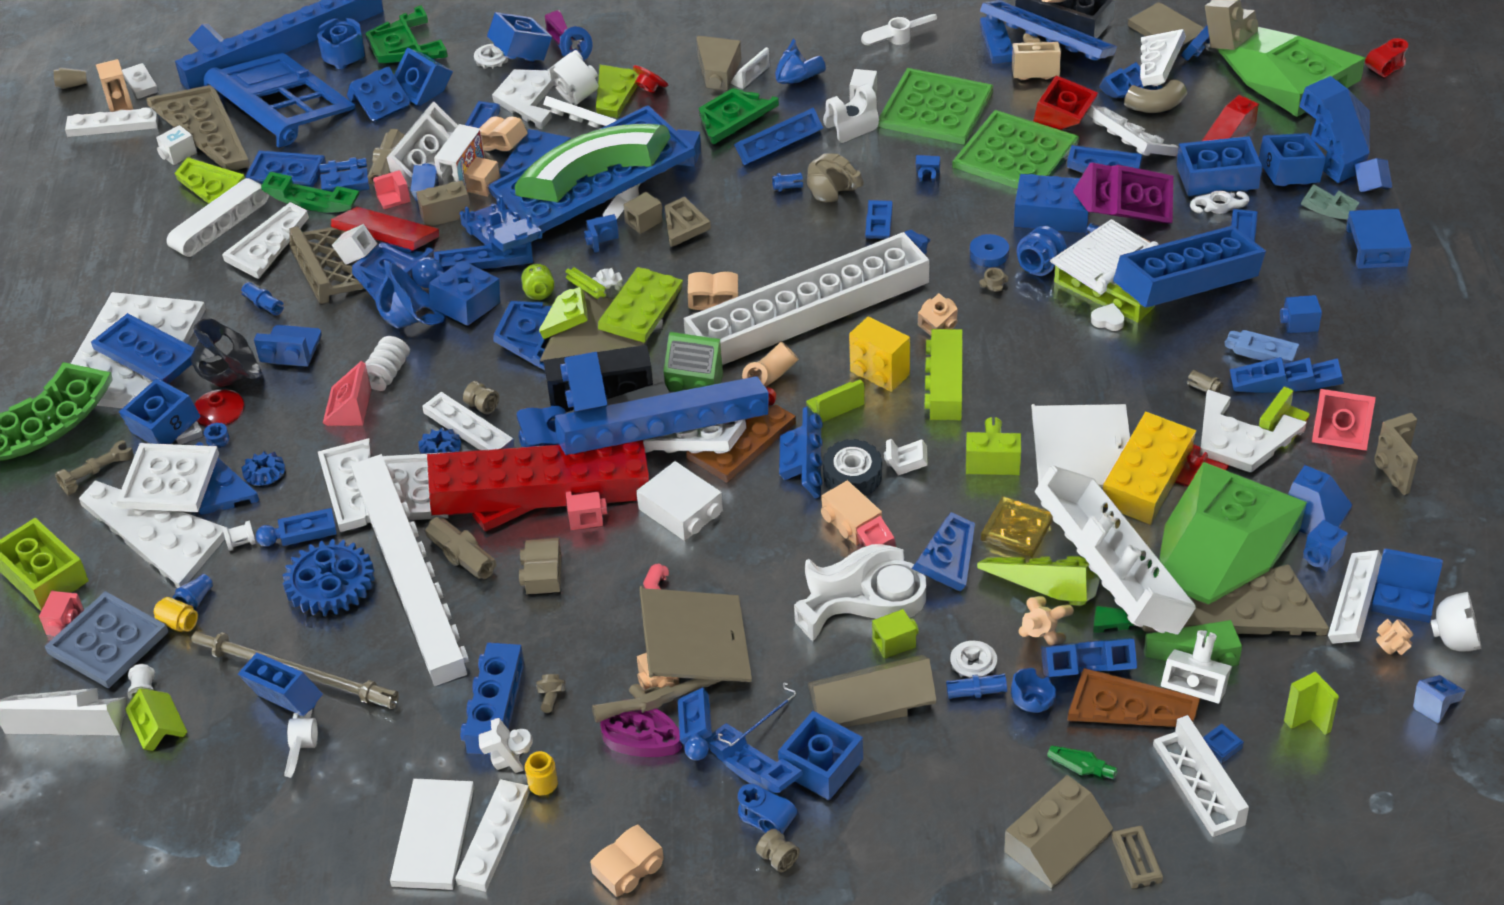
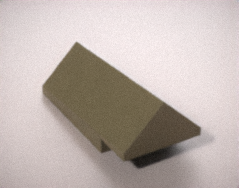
[808,655,936,727]

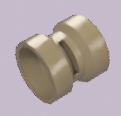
[463,381,500,415]
[756,829,800,873]

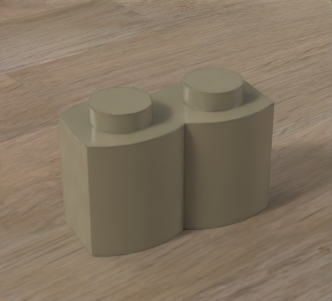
[519,538,562,594]

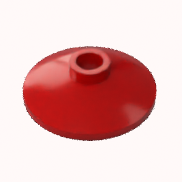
[194,389,244,427]

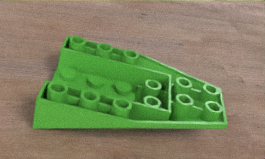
[1216,27,1365,117]
[1156,462,1307,604]

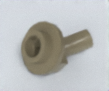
[536,674,565,713]

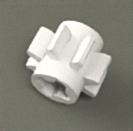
[592,268,623,298]

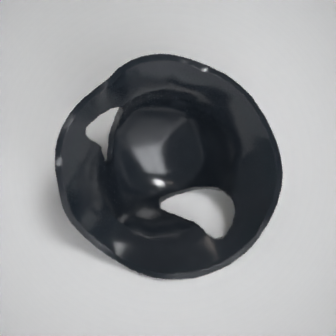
[191,318,263,387]

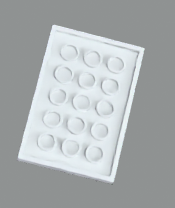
[71,292,206,408]

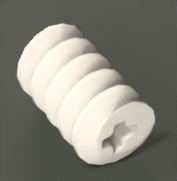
[366,336,410,391]

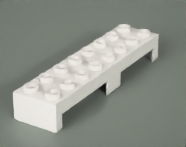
[1035,465,1196,635]

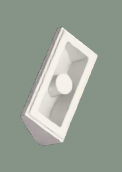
[731,47,770,89]

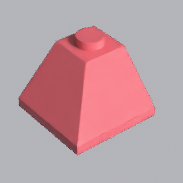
[1312,389,1376,451]

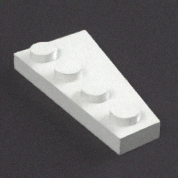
[1141,29,1186,86]
[1086,105,1179,156]
[222,202,309,279]
[643,419,746,453]

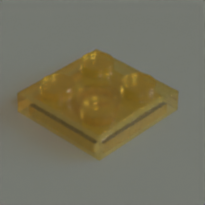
[981,496,1053,558]

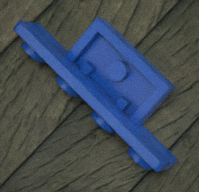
[779,406,823,499]

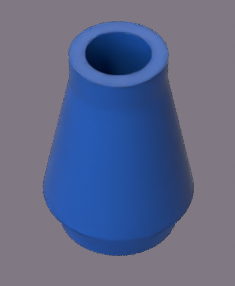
[173,574,213,610]

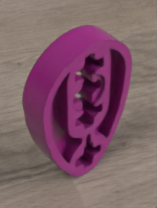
[600,699,683,757]

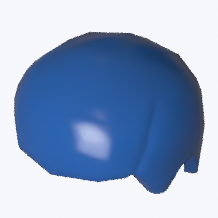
[1011,668,1056,713]

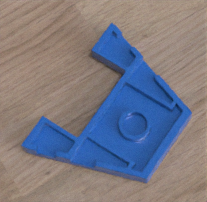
[494,301,552,371]

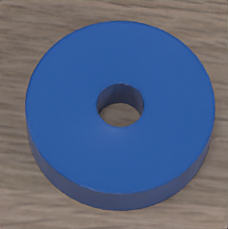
[970,234,1009,267]

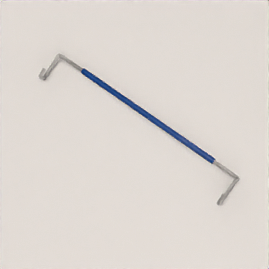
[718,683,796,746]

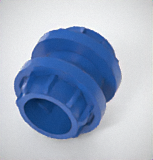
[1017,226,1067,276]

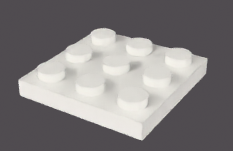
[117,443,219,512]
[365,452,450,523]

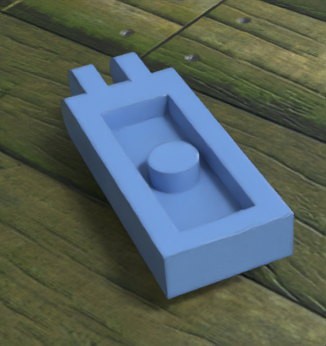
[1225,330,1299,364]

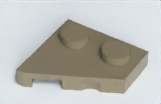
[665,197,711,247]

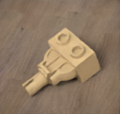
[1012,33,1061,80]

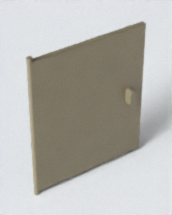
[540,291,648,362]
[639,586,752,682]

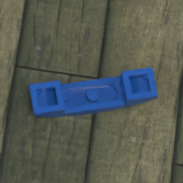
[705,723,803,793]

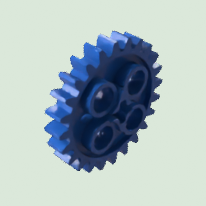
[282,539,375,616]

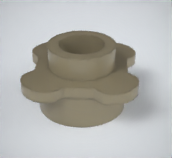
[979,268,1008,291]

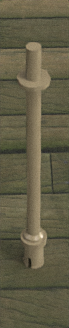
[192,632,399,709]

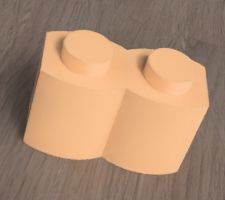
[480,117,528,151]
[688,272,738,310]
[590,825,664,897]

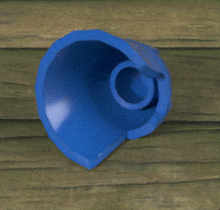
[775,38,826,84]

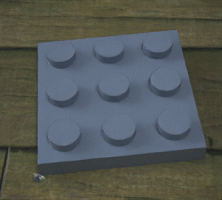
[44,591,168,689]

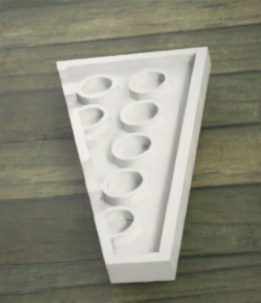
[79,481,225,588]

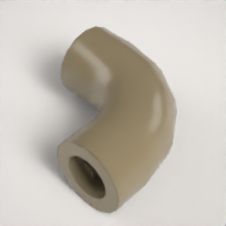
[1124,80,1187,113]

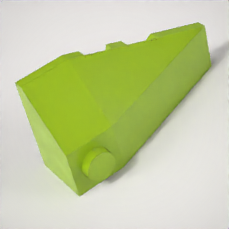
[977,556,1100,605]

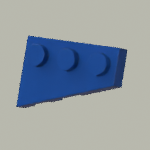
[1067,145,1142,173]
[911,512,975,591]

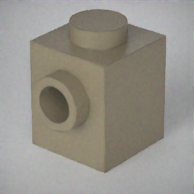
[624,192,663,234]

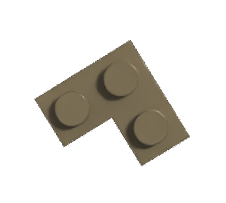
[1205,0,1258,50]

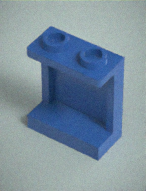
[1346,209,1412,269]

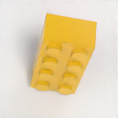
[1102,411,1196,525]

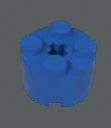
[317,18,365,69]

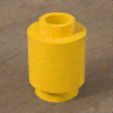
[154,597,198,632]
[525,751,558,795]

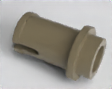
[1187,370,1223,393]

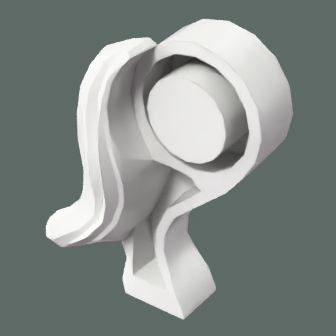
[794,544,926,641]

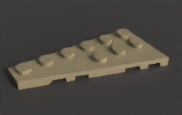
[147,85,249,170]
[1142,565,1329,636]

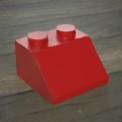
[1033,75,1098,130]

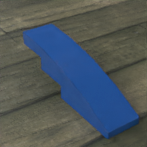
[1230,357,1344,393]

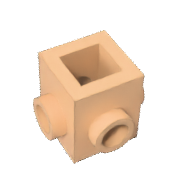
[918,294,958,336]

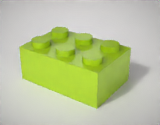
[0,518,89,611]

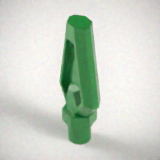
[1047,745,1118,779]

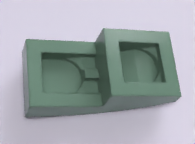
[1301,185,1359,220]

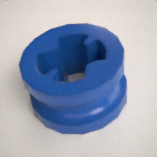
[204,423,230,448]

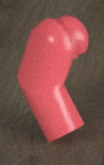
[643,563,669,590]

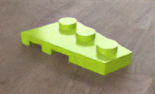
[596,64,638,118]
[174,157,246,204]

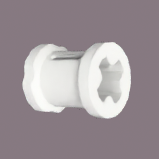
[223,520,256,551]
[127,664,155,700]

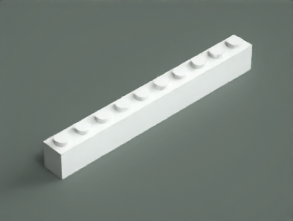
[350,454,469,686]

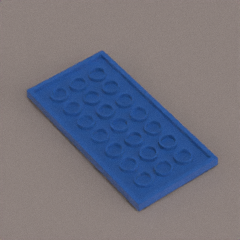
[487,105,696,233]

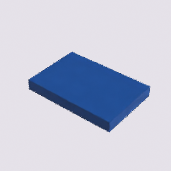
[245,150,326,188]

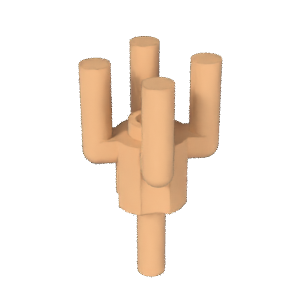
[1019,596,1074,646]

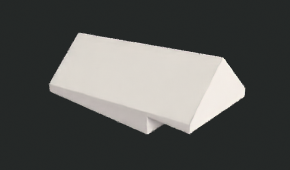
[387,102,458,187]
[0,688,127,736]

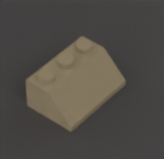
[1004,775,1113,888]

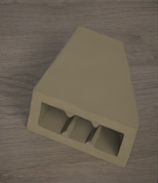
[696,36,741,90]

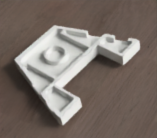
[492,69,558,129]
[1200,390,1307,472]

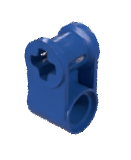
[738,784,798,834]

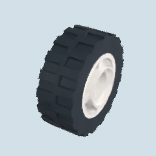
[823,439,882,496]

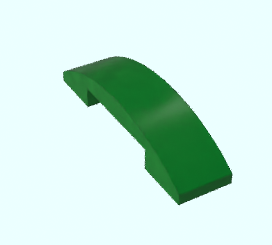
[261,172,359,213]

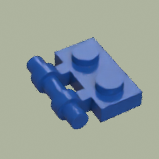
[319,157,370,192]

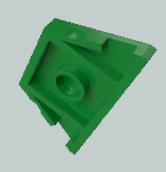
[699,88,779,144]

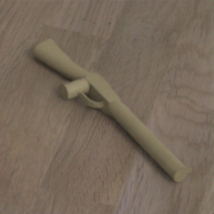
[592,679,724,723]

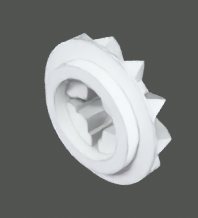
[474,44,508,69]
[950,641,997,678]

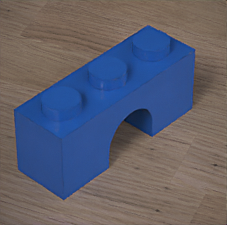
[1041,638,1137,677]

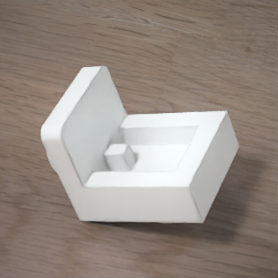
[884,439,928,475]

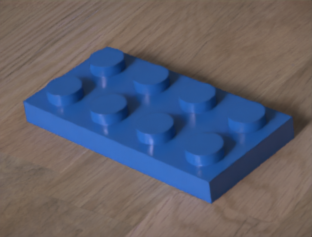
[91,313,194,384]

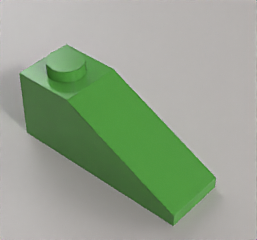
[1144,620,1242,666]

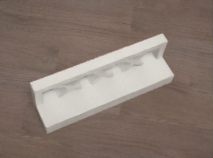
[1153,715,1249,837]

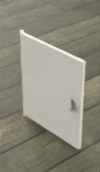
[1031,404,1130,487]

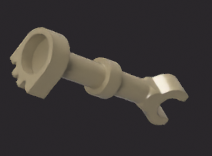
[55,440,134,496]

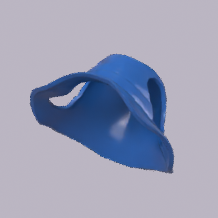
[375,259,445,329]

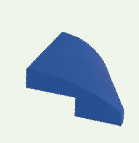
[1099,62,1163,98]

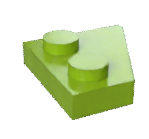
[539,287,588,339]

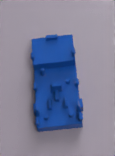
[460,195,542,252]

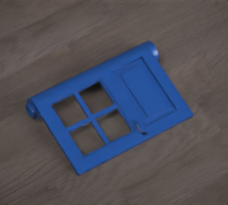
[204,52,355,148]

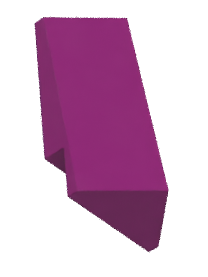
[1073,163,1174,224]

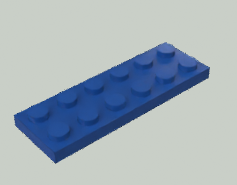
[980,0,1117,60]

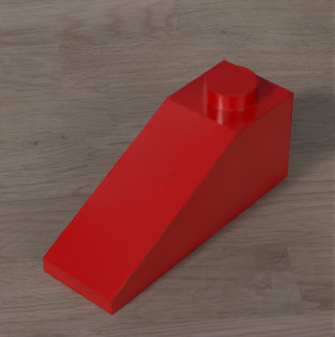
[1202,95,1259,141]

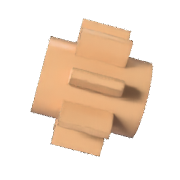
[1376,619,1413,655]

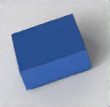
[1203,724,1244,764]

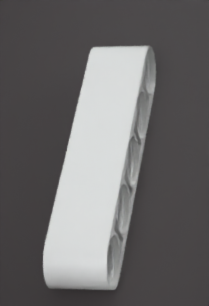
[167,178,269,257]

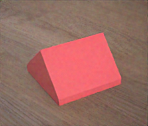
[323,361,371,426]

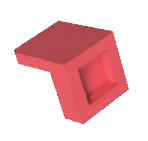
[373,170,411,209]
[856,516,896,547]

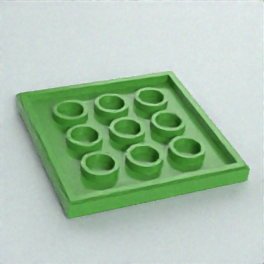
[878,68,993,145]
[952,110,1079,189]

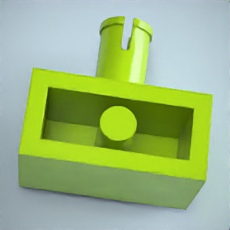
[966,417,1021,475]

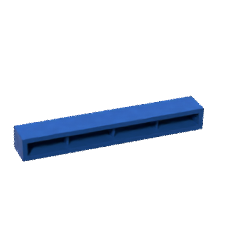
[555,376,769,455]

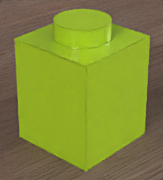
[872,609,919,659]

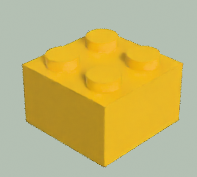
[849,316,910,392]

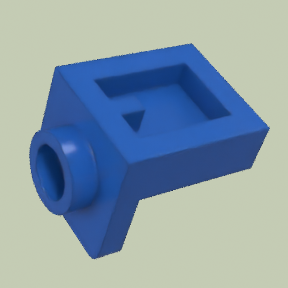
[584,214,619,253]

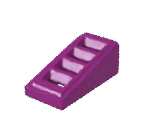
[545,10,572,49]

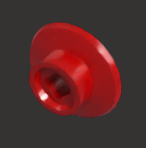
[633,65,669,93]

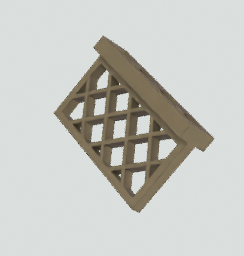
[289,226,365,304]

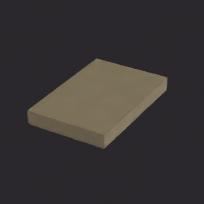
[1128,2,1204,53]

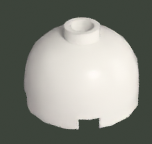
[1431,592,1482,652]

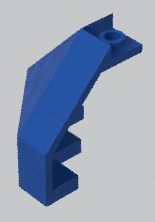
[1299,76,1370,183]

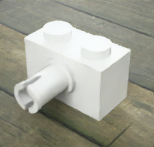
[1161,630,1232,703]

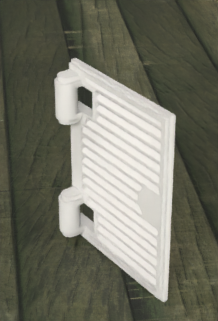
[1050,219,1159,294]

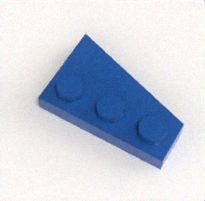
[500,129,571,178]

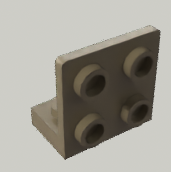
[1374,413,1418,495]

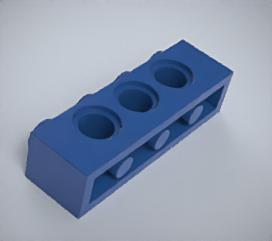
[460,643,524,755]

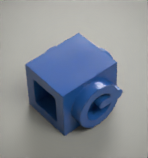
[1303,519,1348,572]

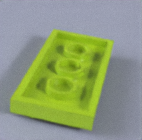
[598,267,683,343]

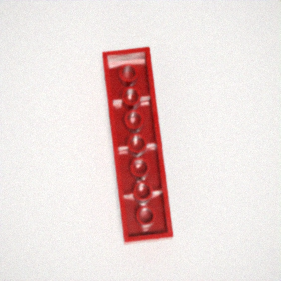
[427,440,649,516]

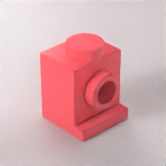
[566,492,607,530]
[39,591,84,637]

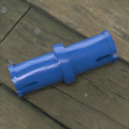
[241,282,284,316]
[946,673,1007,699]

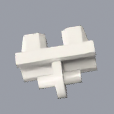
[479,718,533,773]

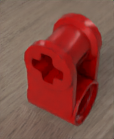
[1365,38,1408,77]

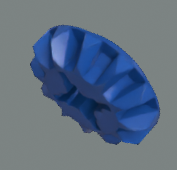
[558,26,593,61]
[418,427,461,454]
[241,451,285,486]

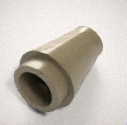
[53,67,87,89]

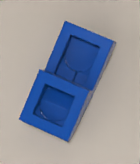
[865,200,893,239]

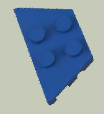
[352,242,434,300]
[196,442,259,515]

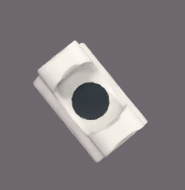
[823,84,879,143]

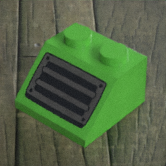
[663,332,723,392]

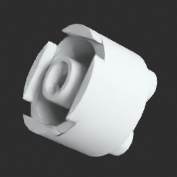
[548,50,599,105]

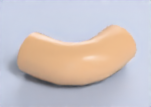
[742,341,799,387]

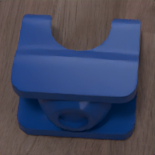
[517,406,566,447]

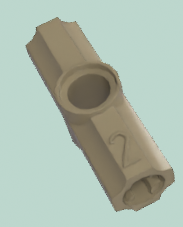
[368,129,405,187]
[425,517,497,580]

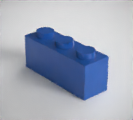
[238,652,323,717]

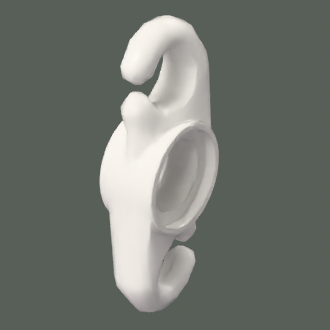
[1190,191,1249,214]

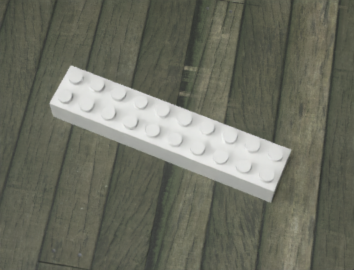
[684,232,929,365]

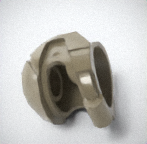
[807,154,864,203]

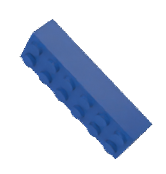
[1113,226,1266,308]

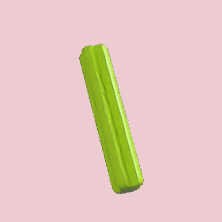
[565,267,606,299]

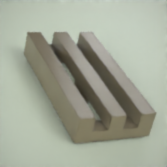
[1112,825,1163,889]

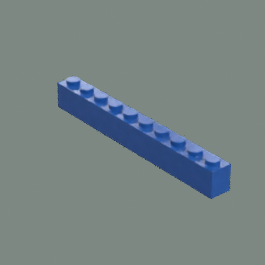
[175,0,384,90]

